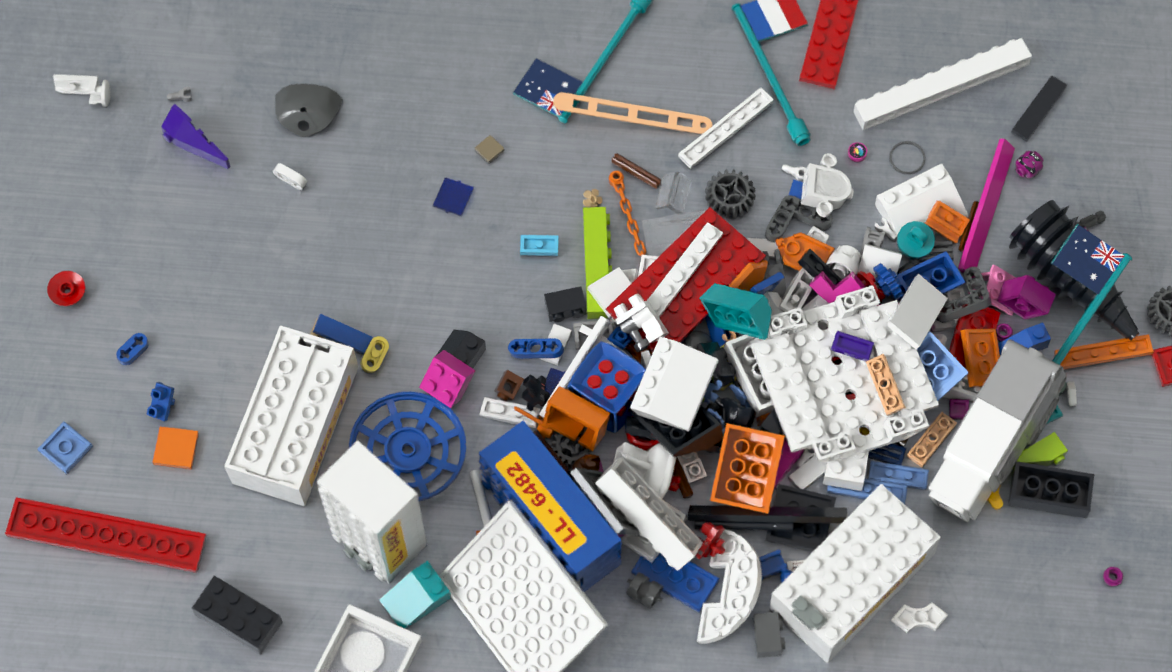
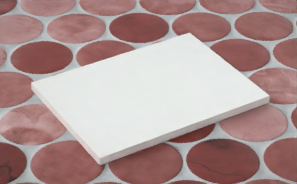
[439,501,608,672]

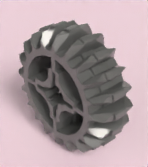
[705,169,756,219]
[1147,286,1172,336]

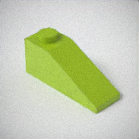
[1012,432,1068,469]

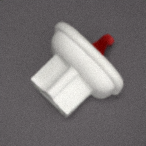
[613,442,681,499]

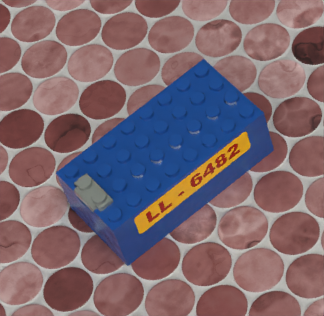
[478,421,621,593]

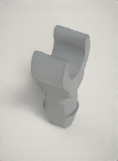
[167,87,192,102]

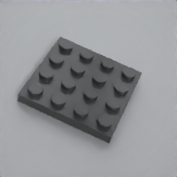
[571,468,642,537]

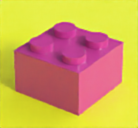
[419,350,476,408]

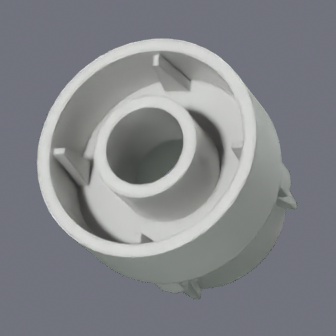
[826,245,861,280]

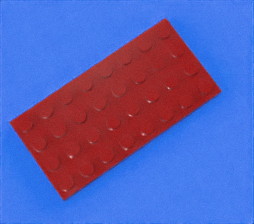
[606,207,766,353]

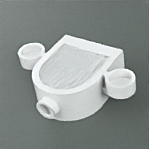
[801,153,854,217]

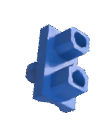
[146,382,175,421]

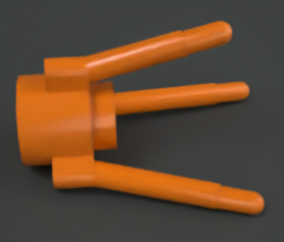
[514,406,554,439]

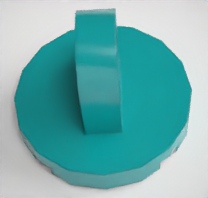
[897,221,935,259]

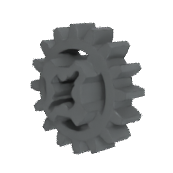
[551,429,593,468]

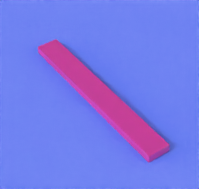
[958,139,1015,278]

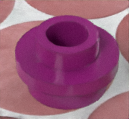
[996,323,1013,342]
[1103,567,1123,587]

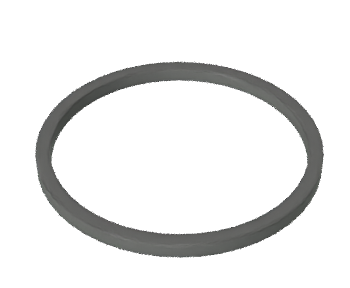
[889,141,925,174]

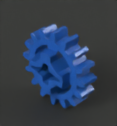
[873,263,904,302]

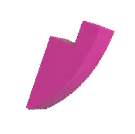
[809,271,881,306]

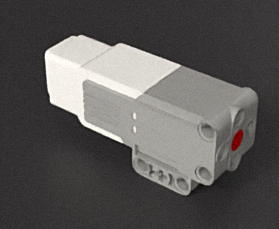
[928,339,1067,522]

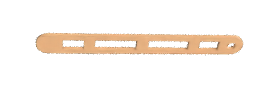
[553,93,712,134]

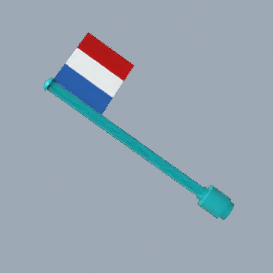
[732,0,811,146]

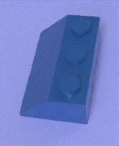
[897,251,965,294]

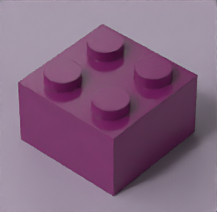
[996,275,1056,320]

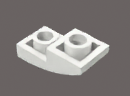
[677,452,707,483]

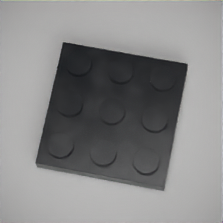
[765,484,836,552]

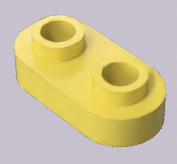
[360,336,389,373]

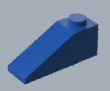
[998,322,1051,356]

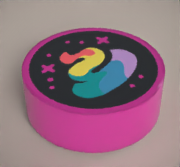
[848,142,867,162]

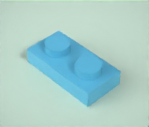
[520,235,559,256]

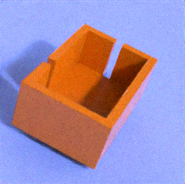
[543,386,610,451]

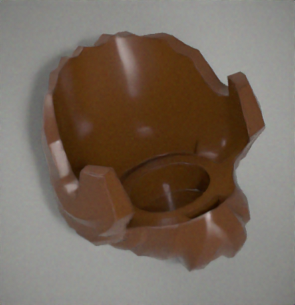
[572,454,600,479]

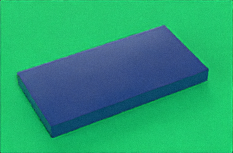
[631,553,720,612]

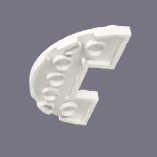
[697,530,762,644]

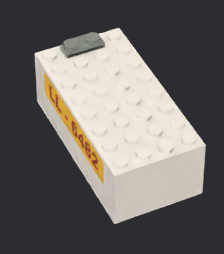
[224,325,359,507]
[317,441,427,583]
[769,484,941,663]

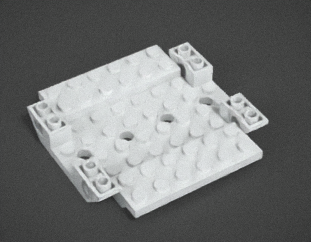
[751,285,939,462]

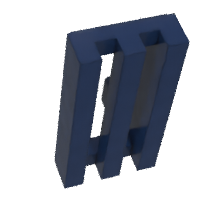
[868,444,907,465]

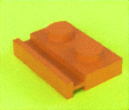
[924,200,970,243]

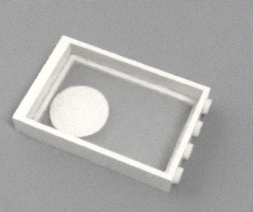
[314,604,422,672]

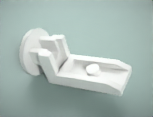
[53,74,111,107]

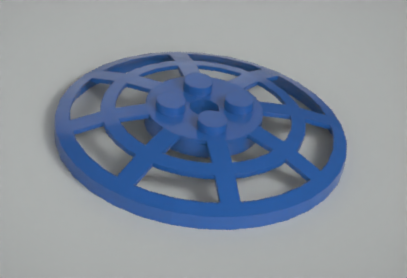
[349,391,466,501]

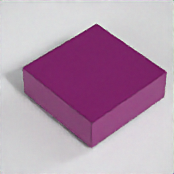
[949,399,969,420]

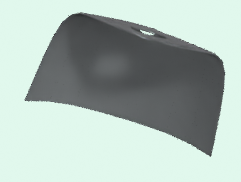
[275,84,343,137]

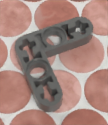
[765,195,833,242]
[937,267,991,322]

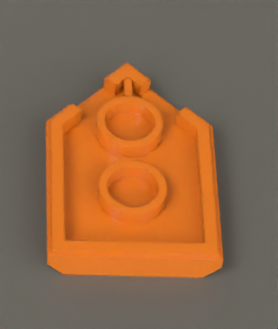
[775,232,835,271]
[728,260,768,291]

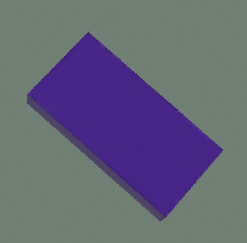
[831,331,874,361]

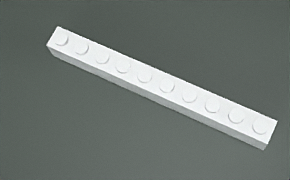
[854,38,1032,130]

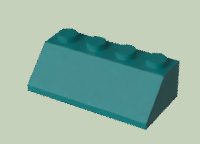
[700,283,772,340]

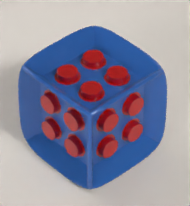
[567,341,646,433]

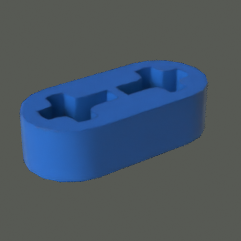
[116,333,149,365]

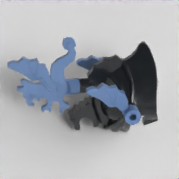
[703,380,757,437]

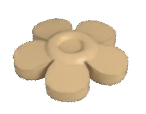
[583,189,602,207]

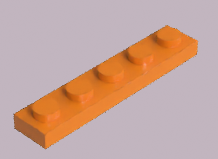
[1054,334,1154,370]

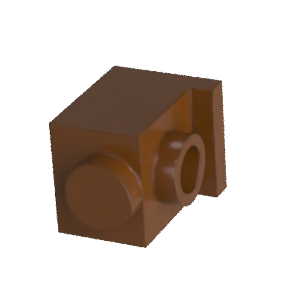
[494,370,524,401]

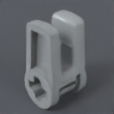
[860,227,886,262]

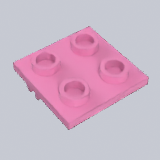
[968,265,1016,316]

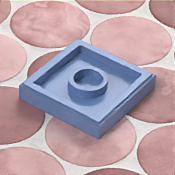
[37,421,93,475]

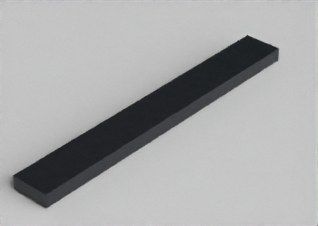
[688,505,847,524]

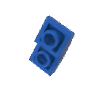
[607,326,633,350]

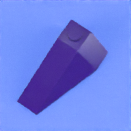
[161,104,231,169]

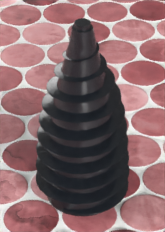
[1009,200,1140,341]

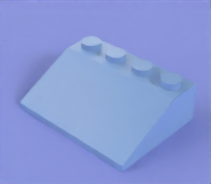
[917,331,969,413]

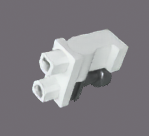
[614,294,669,353]

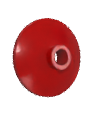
[47,271,86,307]

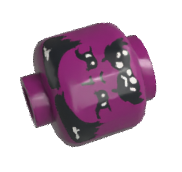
[1015,151,1044,178]

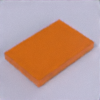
[961,329,1000,387]

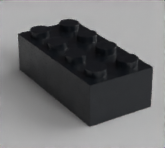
[1008,461,1094,519]
[192,575,283,655]

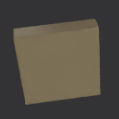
[475,135,504,163]

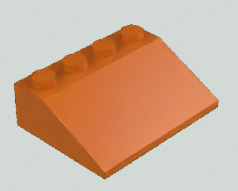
[710,423,785,513]

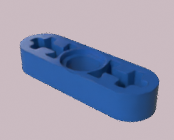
[508,338,564,359]

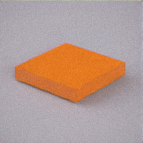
[152,426,199,470]

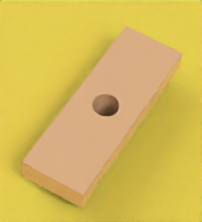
[866,354,906,416]
[907,412,957,467]

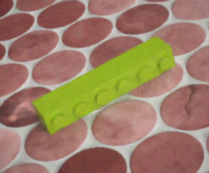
[583,207,612,319]

